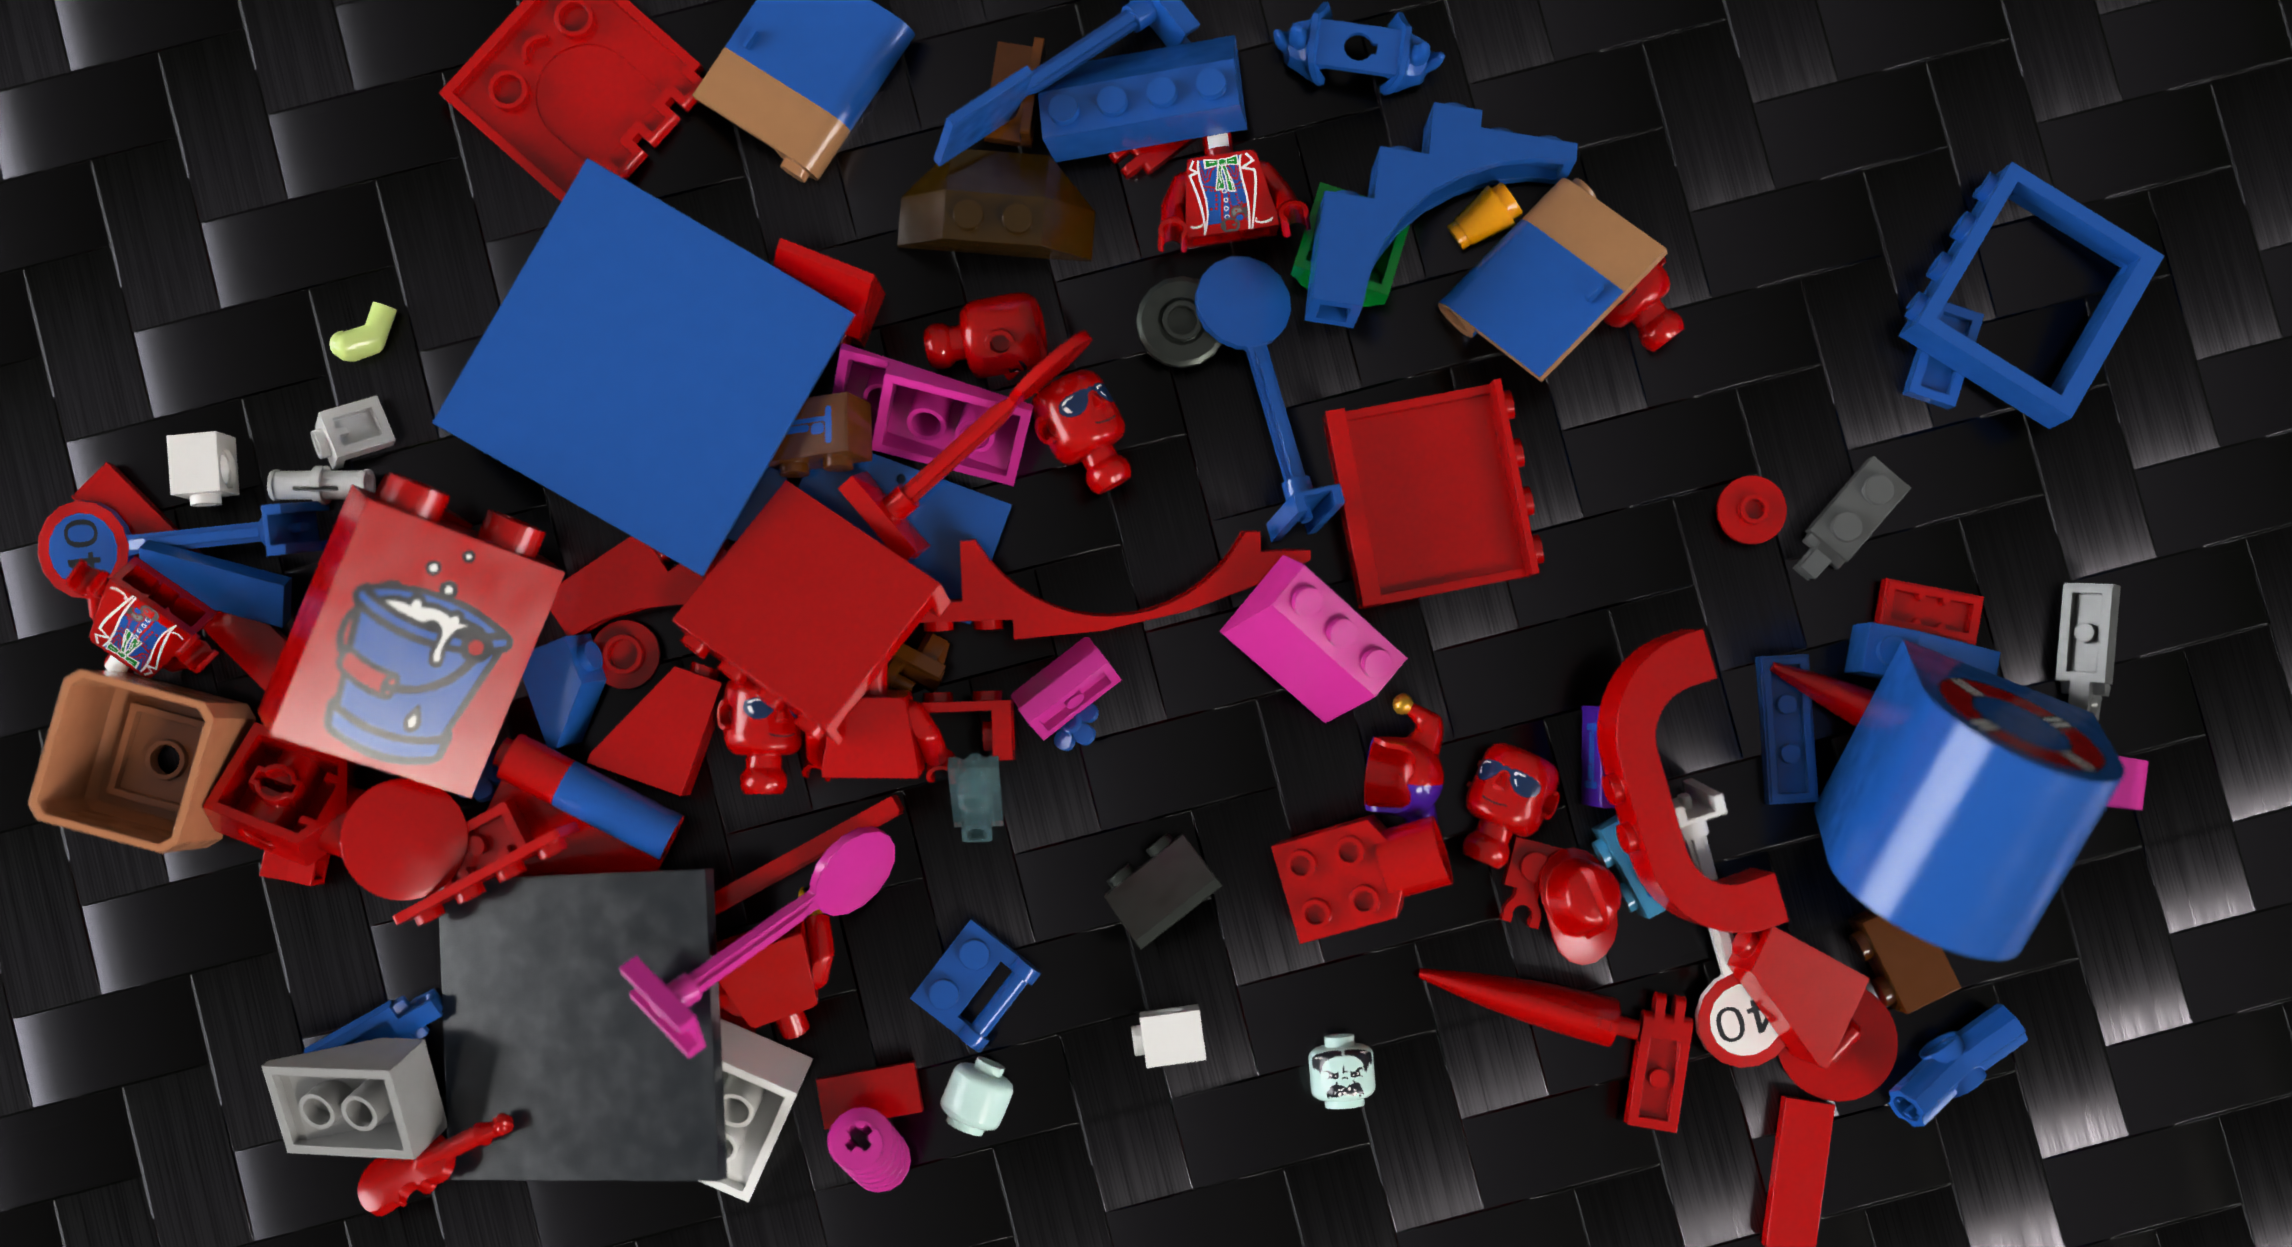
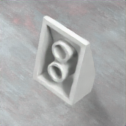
[699,1019,813,1203]

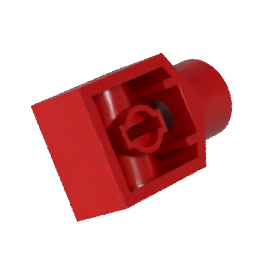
[202,722,366,867]
[1271,814,1453,944]

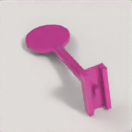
[619,826,895,1059]

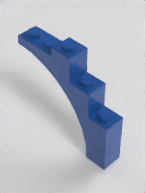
[1304,102,1578,328]

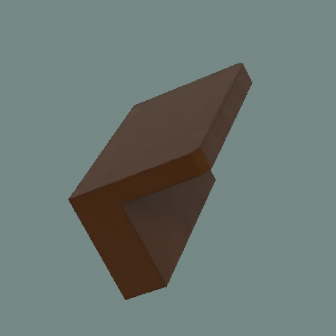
[983,37,1047,149]

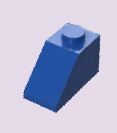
[522,633,607,749]

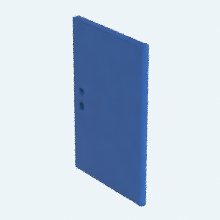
[799,453,1012,624]

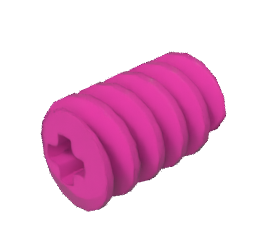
[828,1107,911,1193]

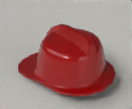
[1539,847,1622,965]

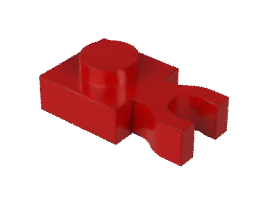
[1499,836,1563,929]

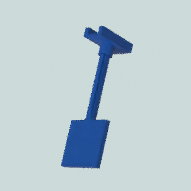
[933,0,1200,167]

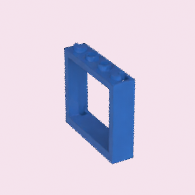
[1899,162,2165,429]

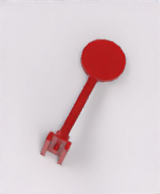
[838,330,1093,561]

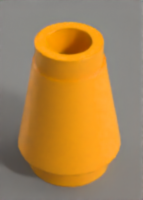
[1447,182,1523,250]

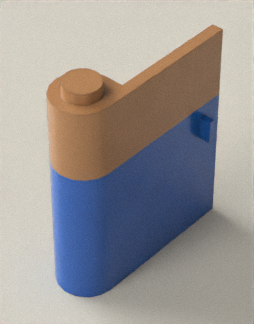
[692,0,915,183]
[1438,178,1668,382]

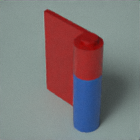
[487,733,684,876]

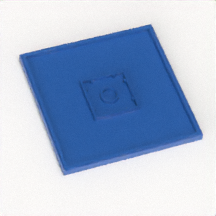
[432,158,855,576]

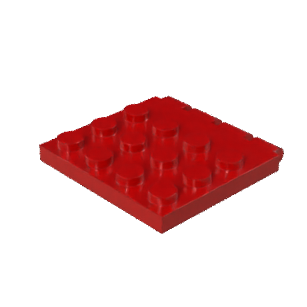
[439,0,704,202]

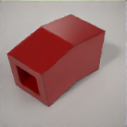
[259,850,330,886]

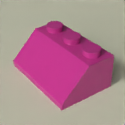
[1219,555,1407,723]

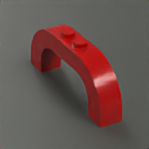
[1597,629,1789,933]

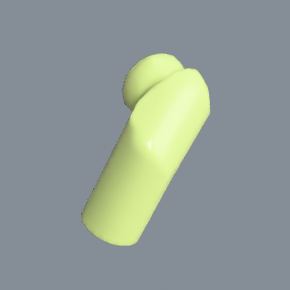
[329,301,397,362]

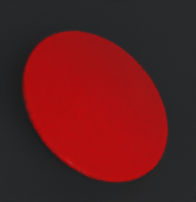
[340,778,468,901]
[1778,989,1898,1102]

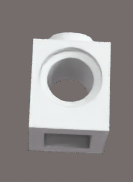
[166,431,240,507]
[1131,1004,1206,1068]

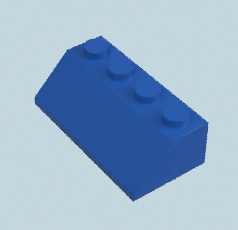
[1038,35,1247,162]

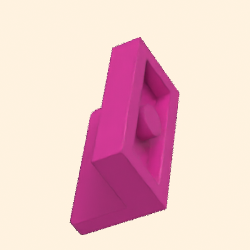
[1011,637,1122,741]

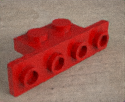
[392,799,580,927]

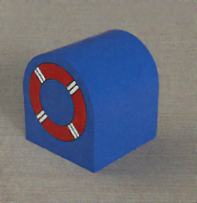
[1814,639,2125,961]

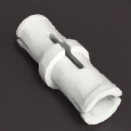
[267,466,376,505]

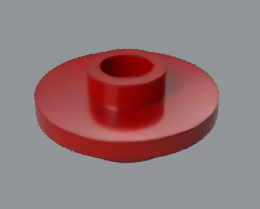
[1716,475,1787,545]
[593,620,661,689]

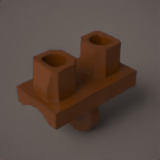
[888,633,950,693]

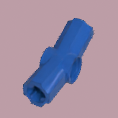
[1888,1003,2028,1127]

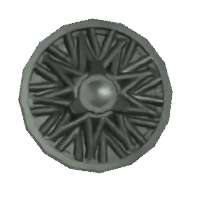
[1136,276,1221,368]

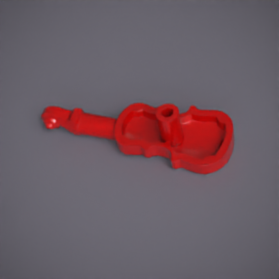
[357,1112,514,1216]

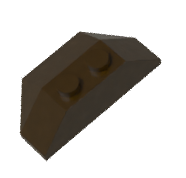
[897,149,1096,262]

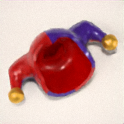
[1364,693,1444,823]

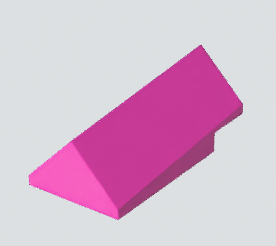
[832,343,1034,486]

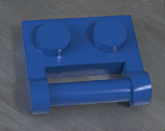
[910,918,1042,1053]

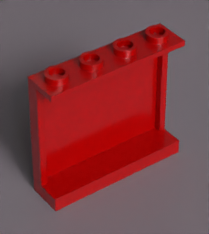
[1322,378,1544,609]
[672,480,951,745]

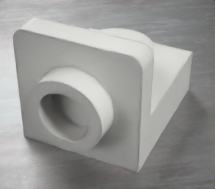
[311,395,396,470]

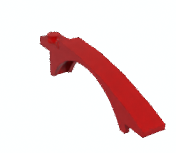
[920,530,1311,640]

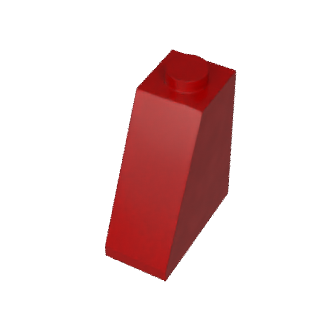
[587,661,727,796]
[1727,926,1870,1070]

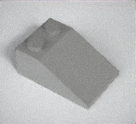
[261,1038,447,1160]

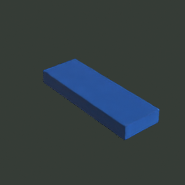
[139,540,292,628]
[1755,654,1819,804]

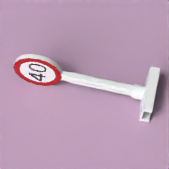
[1672,778,1785,1068]

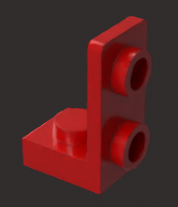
[921,691,1015,761]

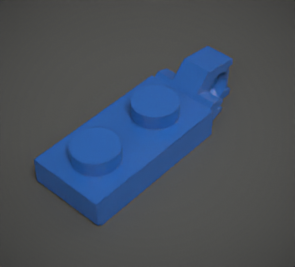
[303,988,443,1054]

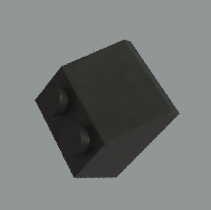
[1104,832,1222,949]

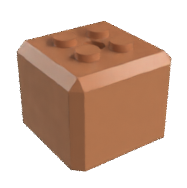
[28,669,256,853]

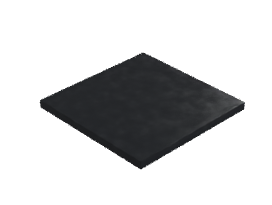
[438,868,727,1181]

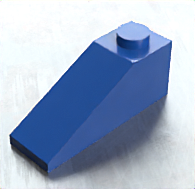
[1844,622,2001,680]

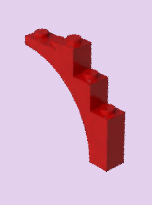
[550,536,733,636]

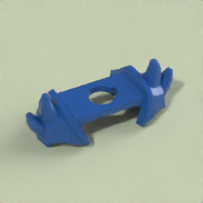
[1273,2,1445,95]

